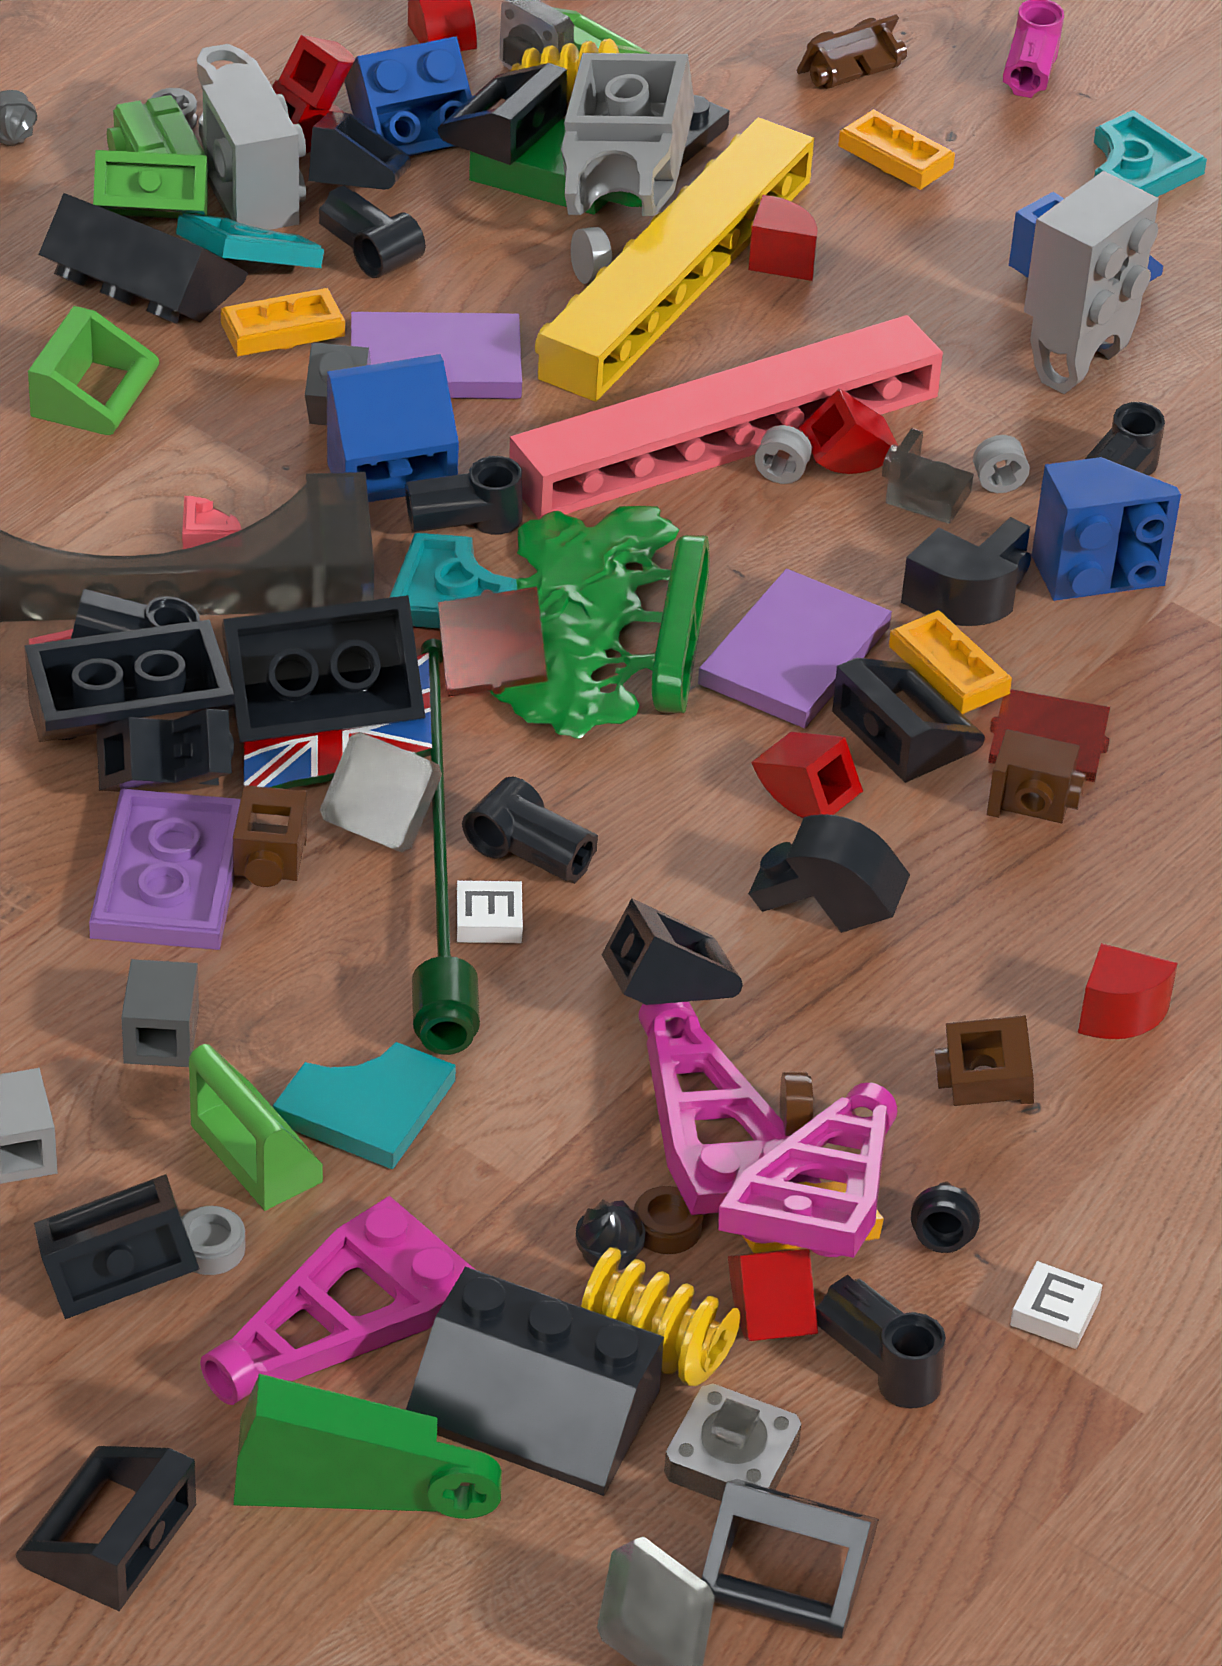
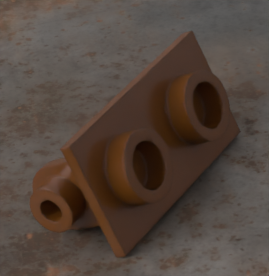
[796,14,907,89]

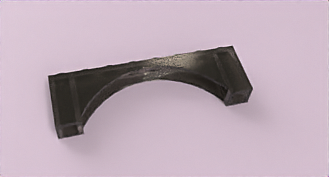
[0,472,374,622]

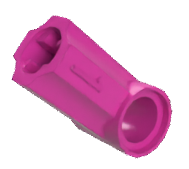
[1003,0,1064,98]

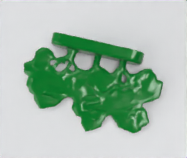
[485,506,710,739]

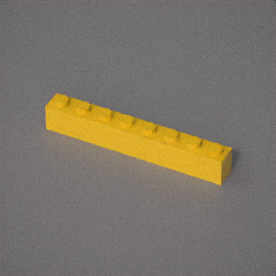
[535,117,814,402]

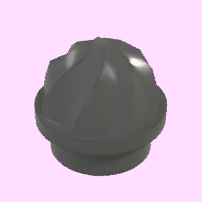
[0,90,37,146]

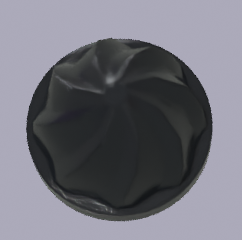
[910,1181,981,1253]
[575,1199,645,1271]

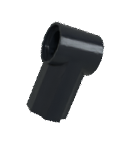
[319,185,426,279]
[1085,402,1165,476]
[405,456,523,535]
[71,589,200,639]
[462,776,598,884]
[816,1275,946,1409]

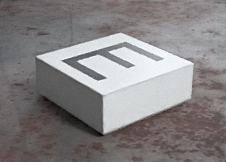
[457,881,523,943]
[1010,1261,1103,1349]

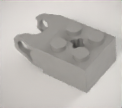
[197,44,306,230]
[561,53,695,216]
[1024,171,1159,394]

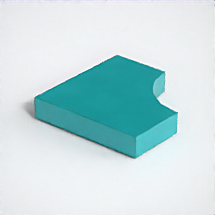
[1094,110,1207,197]
[176,213,324,268]
[389,533,518,634]
[272,1042,456,1170]

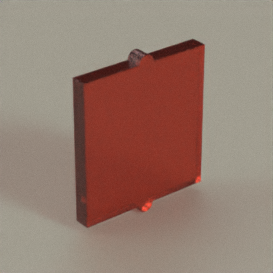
[438,587,548,697]
[988,689,1110,782]

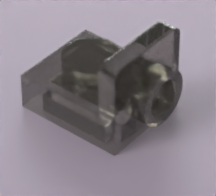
[882,428,974,524]

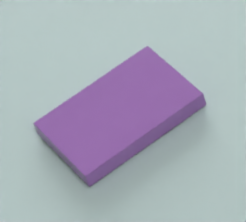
[351,312,522,399]
[698,568,892,728]
[89,789,241,950]

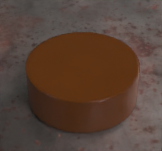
[780,1072,813,1136]
[634,1186,703,1254]

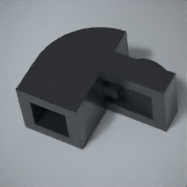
[901,517,1031,626]
[96,709,234,792]
[748,814,910,933]

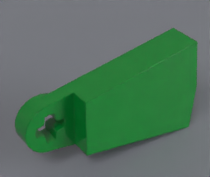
[469,118,642,215]
[233,1374,502,1519]

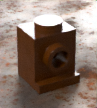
[987,729,1087,824]
[233,785,307,887]
[934,1015,1034,1106]

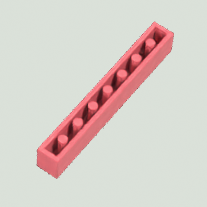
[509,315,943,519]

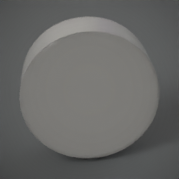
[571,227,612,284]
[182,1206,246,1275]

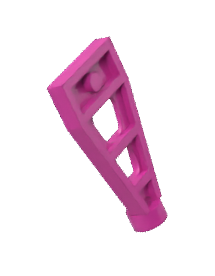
[638,1002,821,1215]
[718,1083,898,1258]
[200,1196,475,1405]

